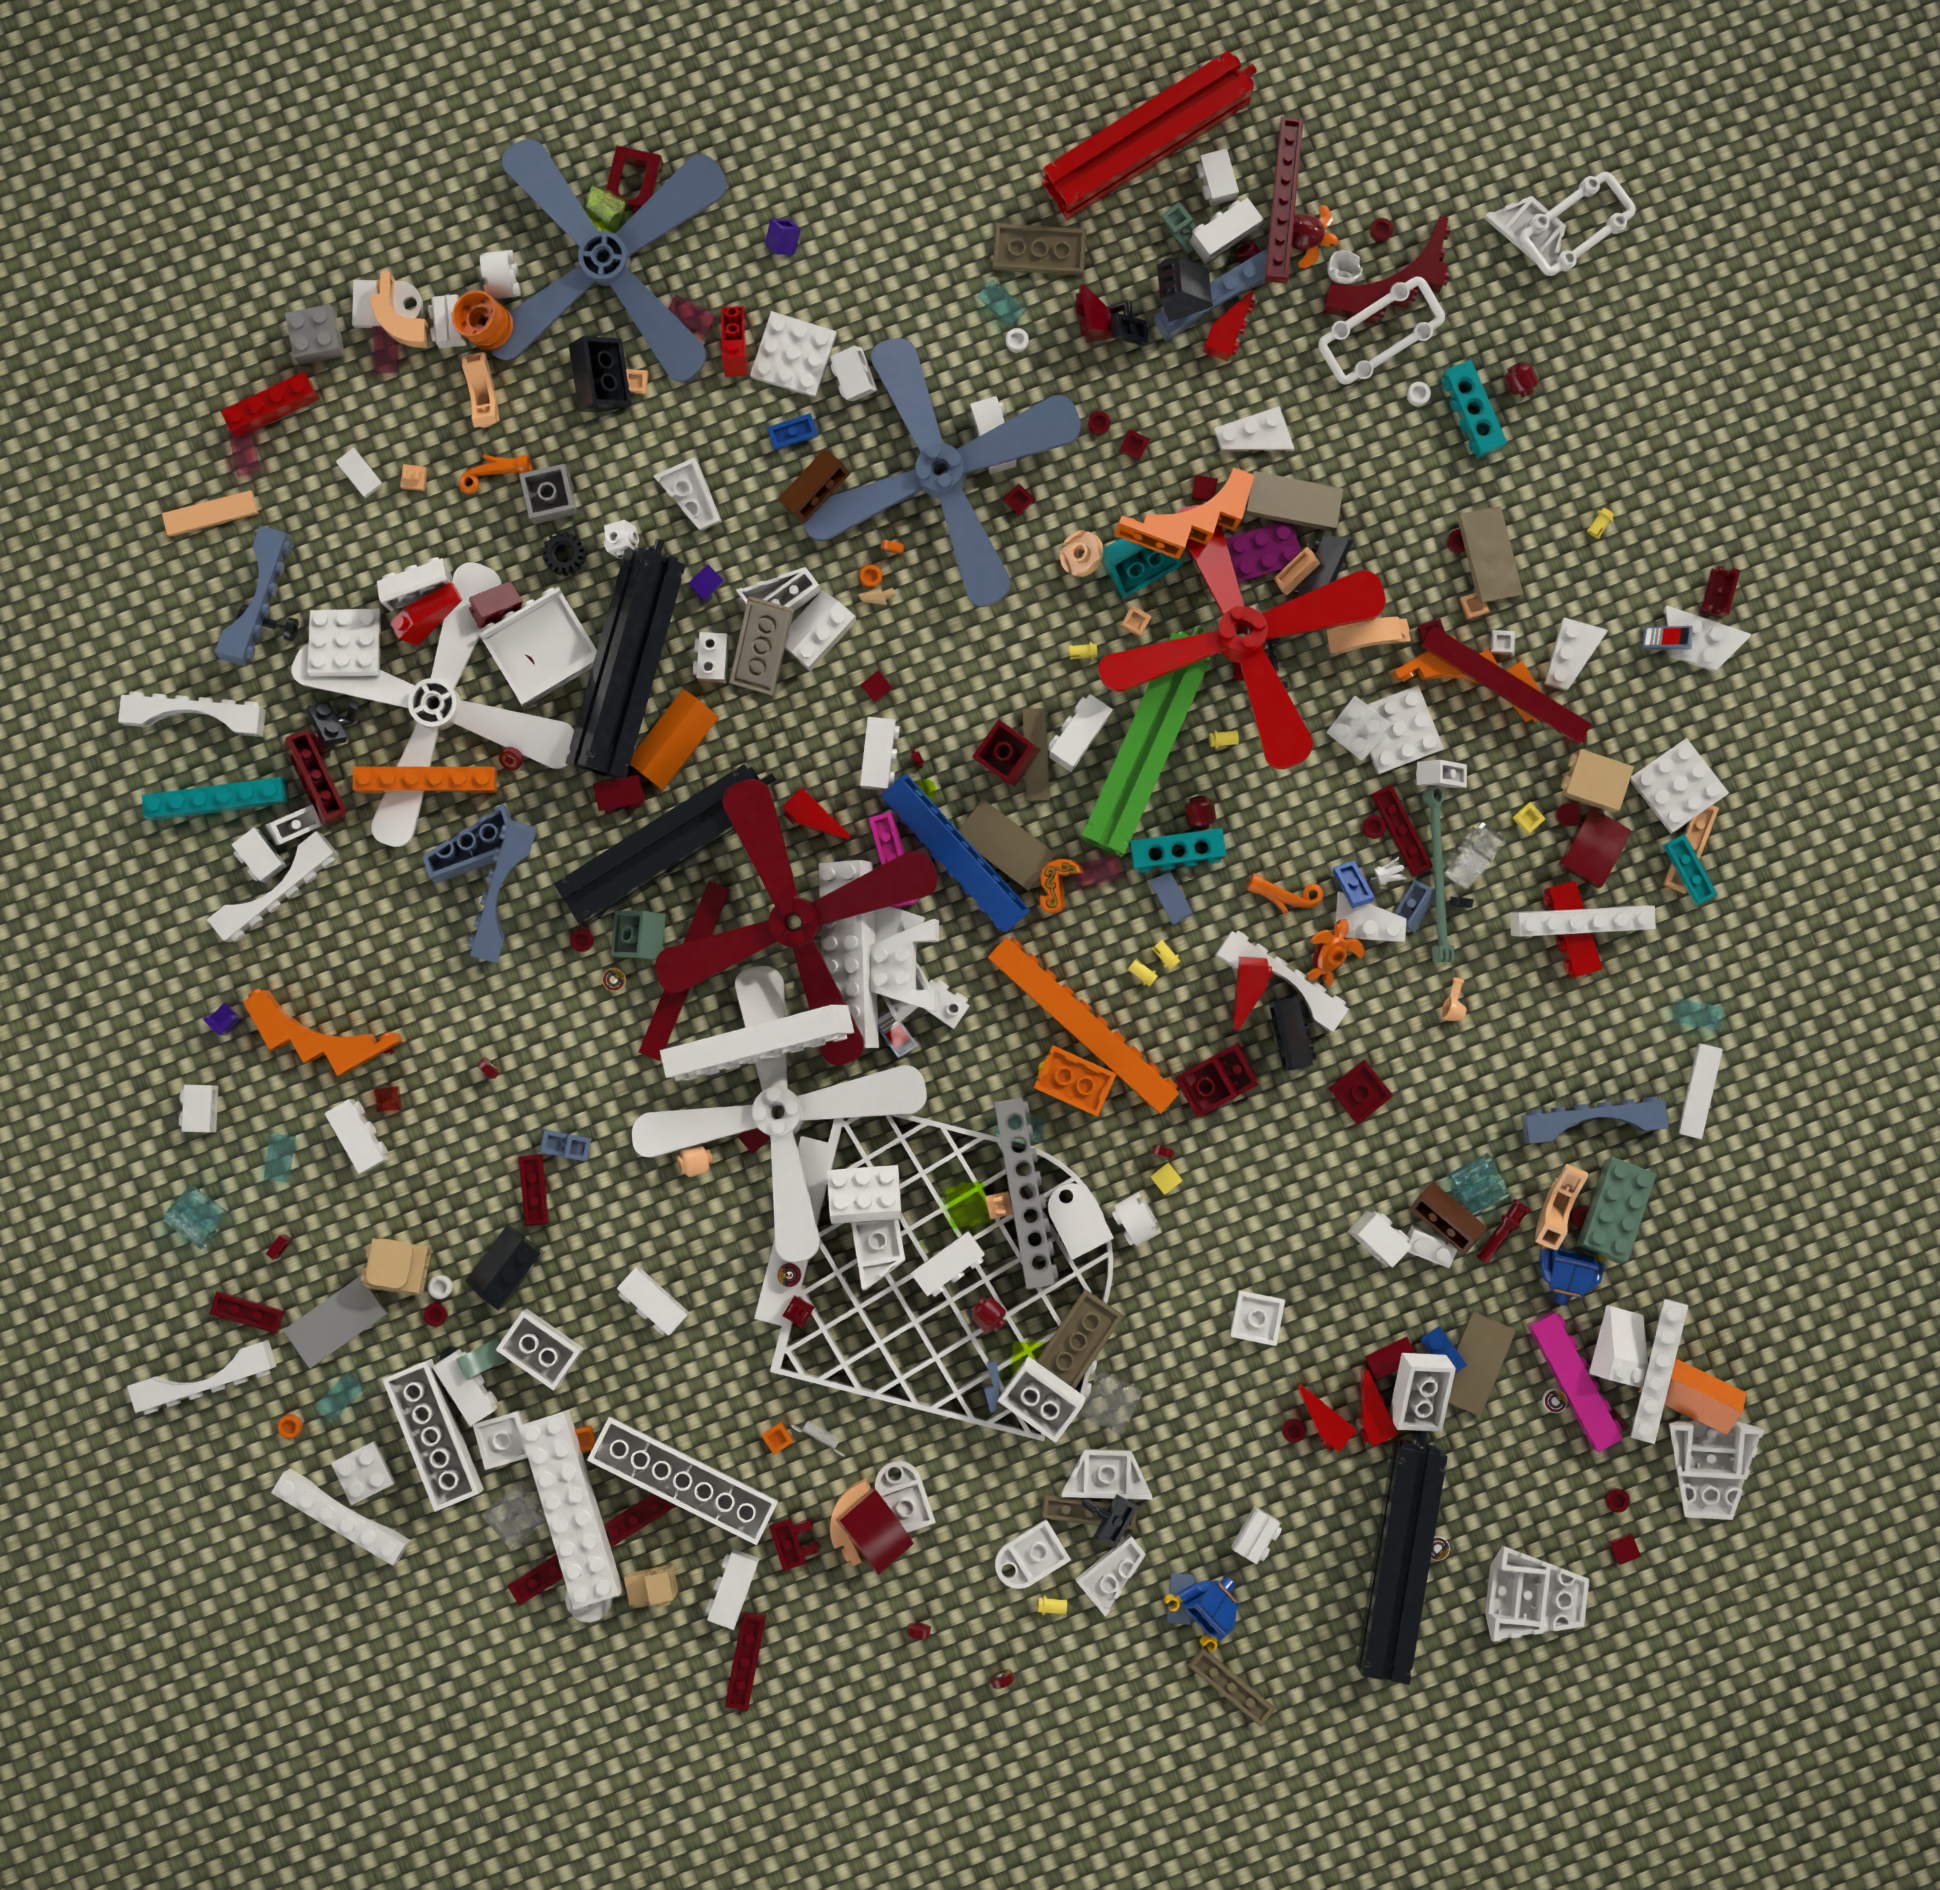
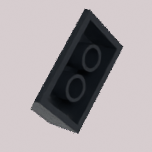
[1157,256,1213,322]
[569,336,632,413]
[1293,534,1353,598]
[1269,997,1316,1071]
[465,1224,545,1310]

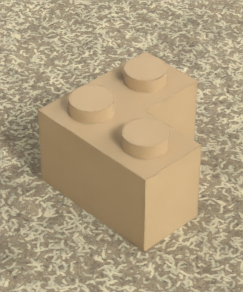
[624,1564,678,1608]

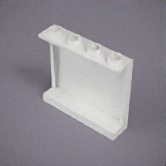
[479,587,597,709]

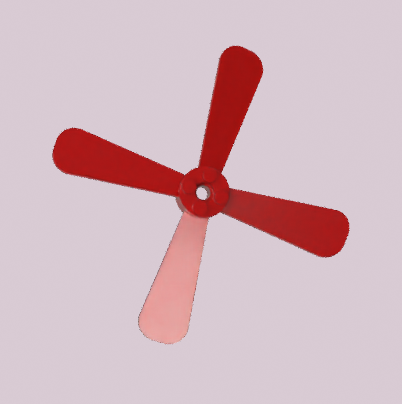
[1098,505,1386,770]

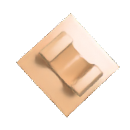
[400,464,428,491]
[985,1191,1013,1219]

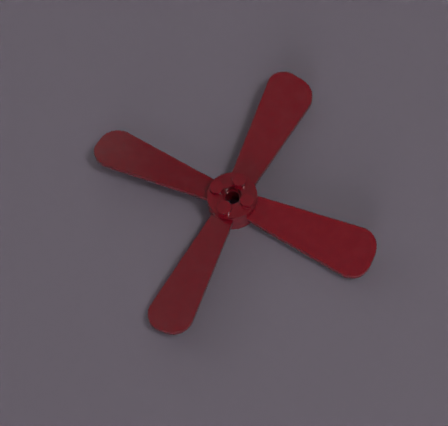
[655,779,938,1066]

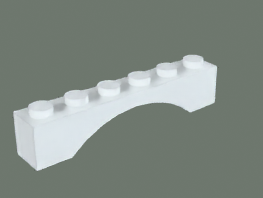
[118,691,266,737]
[207,831,339,943]
[1510,905,1656,936]
[1215,931,1349,1033]
[1630,1299,1689,1444]
[127,1340,277,1415]
[271,1468,411,1565]

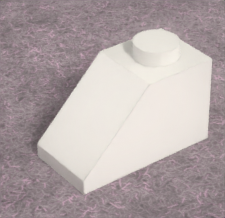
[1416,760,1467,788]
[265,804,323,846]

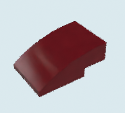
[1558,807,1631,889]
[1174,1042,1261,1118]
[836,1489,914,1575]

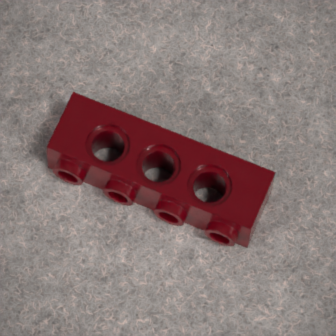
[284,729,347,828]

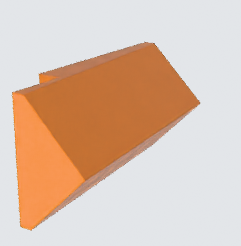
[629,689,719,791]
[1637,1359,1746,1435]

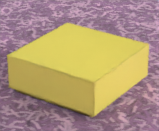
[1512,802,1546,835]
[1150,1162,1183,1195]

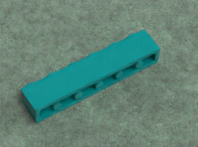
[141,777,290,821]

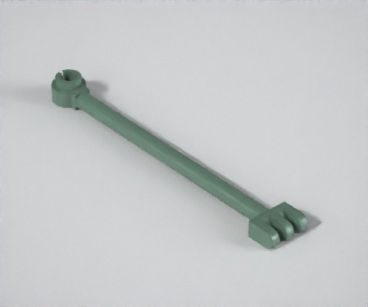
[1422,786,1455,962]

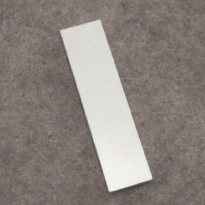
[1677,1043,1723,1139]

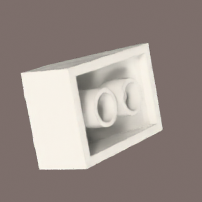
[874,906,925,946]
[1589,1305,1648,1388]

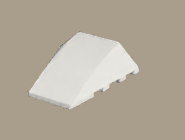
[1669,1418,1764,1520]
[1485,1545,1589,1642]

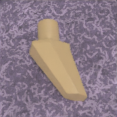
[858,588,896,605]

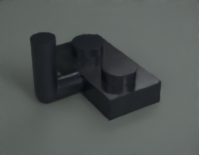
[1108,300,1148,345]
[306,701,359,746]
[1082,1494,1139,1548]

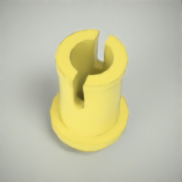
[1587,508,1615,539]
[1069,642,1098,660]
[1209,730,1239,749]
[1152,940,1180,970]
[1128,958,1158,987]
[1037,1596,1067,1615]

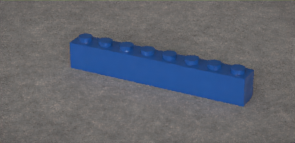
[881,774,1031,933]

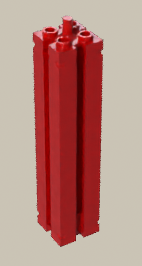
[1042,50,1257,220]

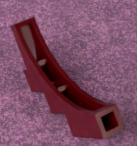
[1323,216,1450,324]

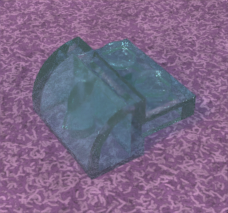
[1447,1152,1510,1216]
[163,1184,229,1250]

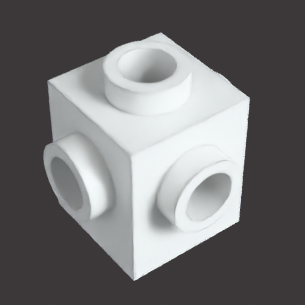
[604,520,639,559]

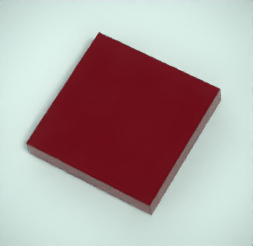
[1328,1059,1394,1125]

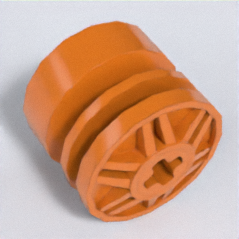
[452,290,513,351]

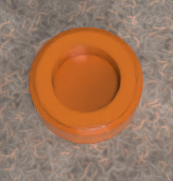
[880,540,904,554]
[859,564,882,589]
[277,1414,303,1439]

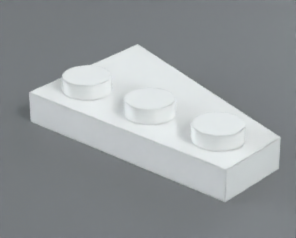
[1214,406,1294,451]
[654,457,722,531]
[1544,618,1608,691]
[1336,891,1407,942]
[1075,1534,1146,1617]

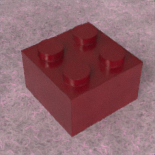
[972,719,1041,787]

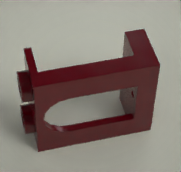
[604,145,664,214]

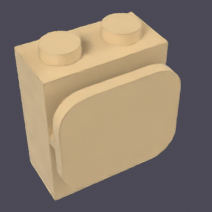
[1561,749,1634,813]
[361,1238,432,1296]

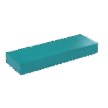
[1663,834,1718,906]

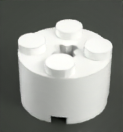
[480,250,521,299]
[1112,1192,1162,1246]

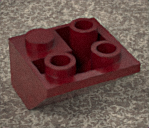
[1075,284,1112,343]

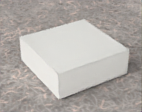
[1490,630,1515,655]

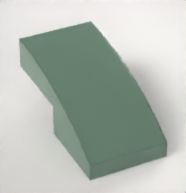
[1161,202,1196,256]
[456,1339,506,1380]

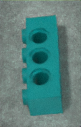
[1441,360,1507,459]
[1129,828,1226,873]

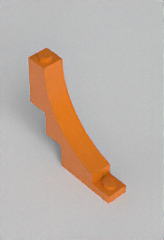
[1114,467,1255,559]
[1391,636,1542,723]
[243,988,404,1076]

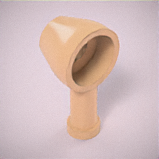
[1441,977,1467,1021]

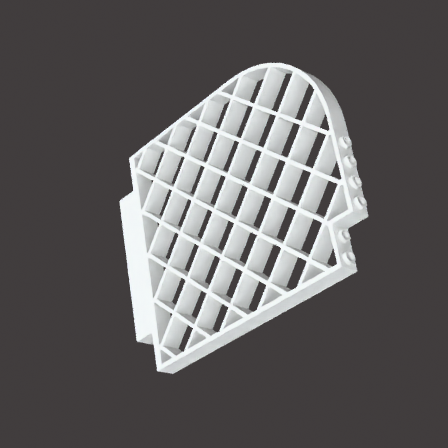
[754,1114,1113,1441]

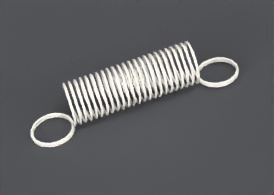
[791,1420,845,1456]

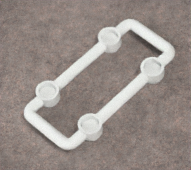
[1520,172,1636,276]
[1318,277,1445,385]

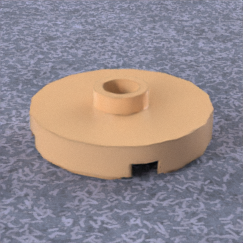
[1060,530,1104,577]

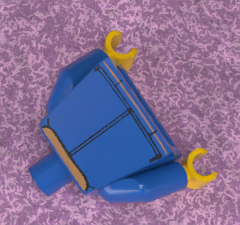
[1538,1243,1608,1306]
[1164,1577,1239,1651]

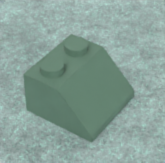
[611,910,666,960]

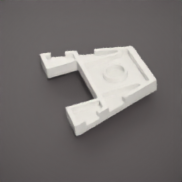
[870,919,939,1012]

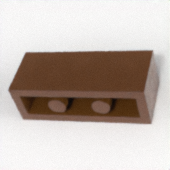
[778,449,850,524]
[1410,1182,1488,1255]

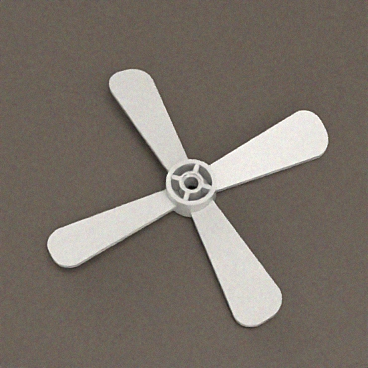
[292,562,574,847]
[632,966,927,1262]

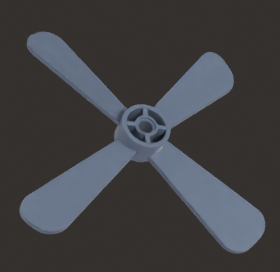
[490,139,727,382]
[804,338,1081,607]

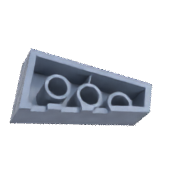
[422,804,512,884]

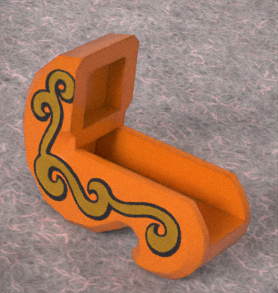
[1039,859,1085,913]

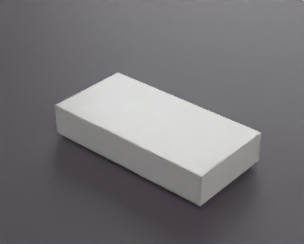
[336,447,384,498]

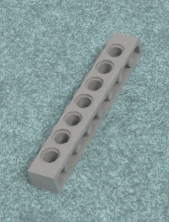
[994,1097,1058,1289]

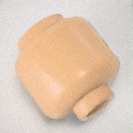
[676,1144,713,1177]

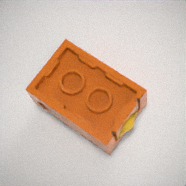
[1033,1045,1117,1117]

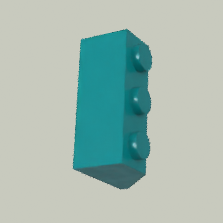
[1102,538,1183,599]

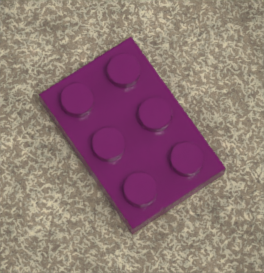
[1225,522,1301,584]

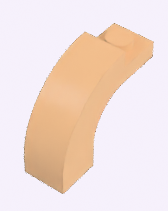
[370,272,429,348]
[462,352,499,428]
[1327,617,1411,653]
[1535,1164,1588,1251]
[830,1478,871,1566]

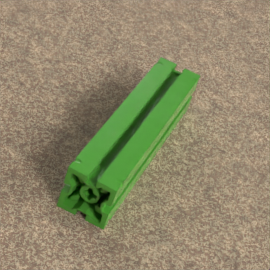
[1080,626,1213,858]

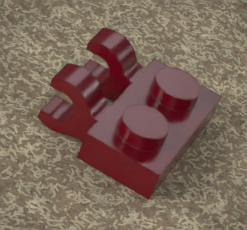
[769,1517,821,1571]

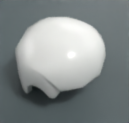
[1327,250,1363,286]

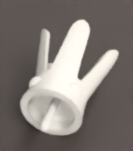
[1370,857,1407,886]

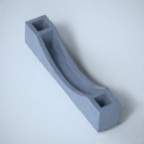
[1154,249,1267,342]
[215,526,292,667]
[468,820,537,963]
[1521,1096,1669,1144]

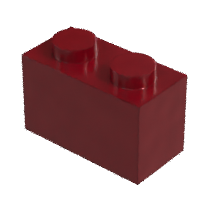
[593,773,646,814]

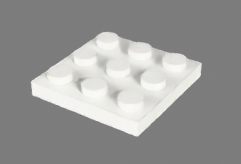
[750,311,837,398]
[307,609,381,677]
[1367,685,1444,775]
[1630,738,1729,834]

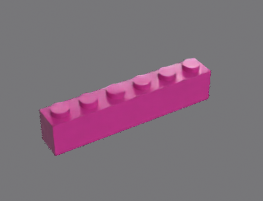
[1526,1311,1623,1452]

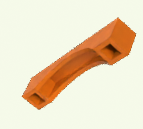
[353,766,497,793]

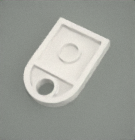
[352,280,423,328]
[1048,1183,1114,1260]
[875,1461,936,1533]
[995,1519,1071,1589]

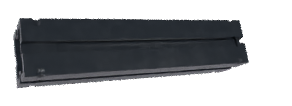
[565,538,686,779]
[554,764,777,926]
[1356,1431,1448,1685]

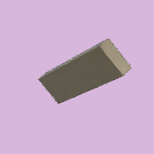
[1022,708,1050,802]
[1041,1494,1137,1531]
[1187,1646,1276,1727]

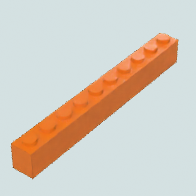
[987,937,1179,1114]

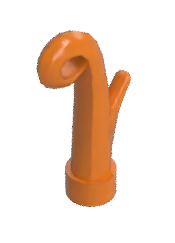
[459,454,532,494]
[1247,873,1324,914]

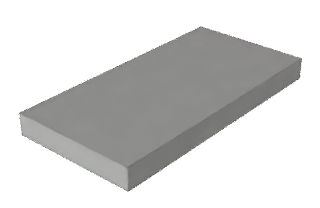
[283,1276,388,1369]

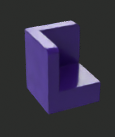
[765,219,801,255]
[688,564,723,604]
[203,1003,242,1036]

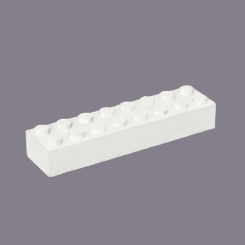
[819,860,879,1049]
[660,1005,854,1081]
[519,1410,624,1610]
[587,1417,779,1545]

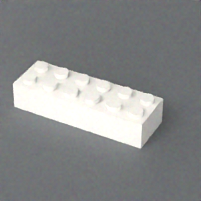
[382,1359,484,1512]

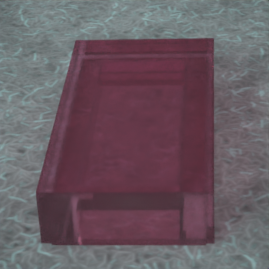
[668,295,717,337]
[372,326,399,374]
[228,430,261,477]
[1074,856,1122,888]

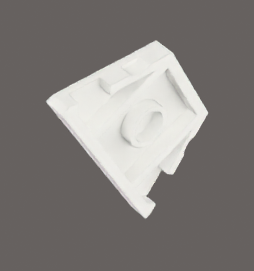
[1484,196,1566,266]
[1663,606,1751,672]
[851,1219,906,1290]
[1061,1449,1152,1500]

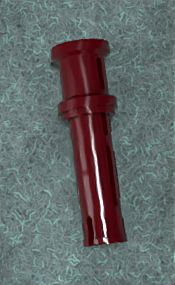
[1475,1198,1531,1265]

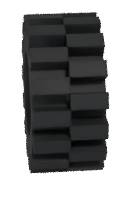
[542,531,586,576]

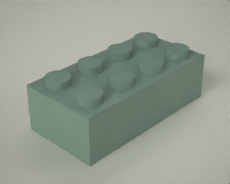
[1576,1157,1657,1264]

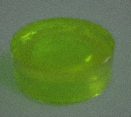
[916,779,936,800]

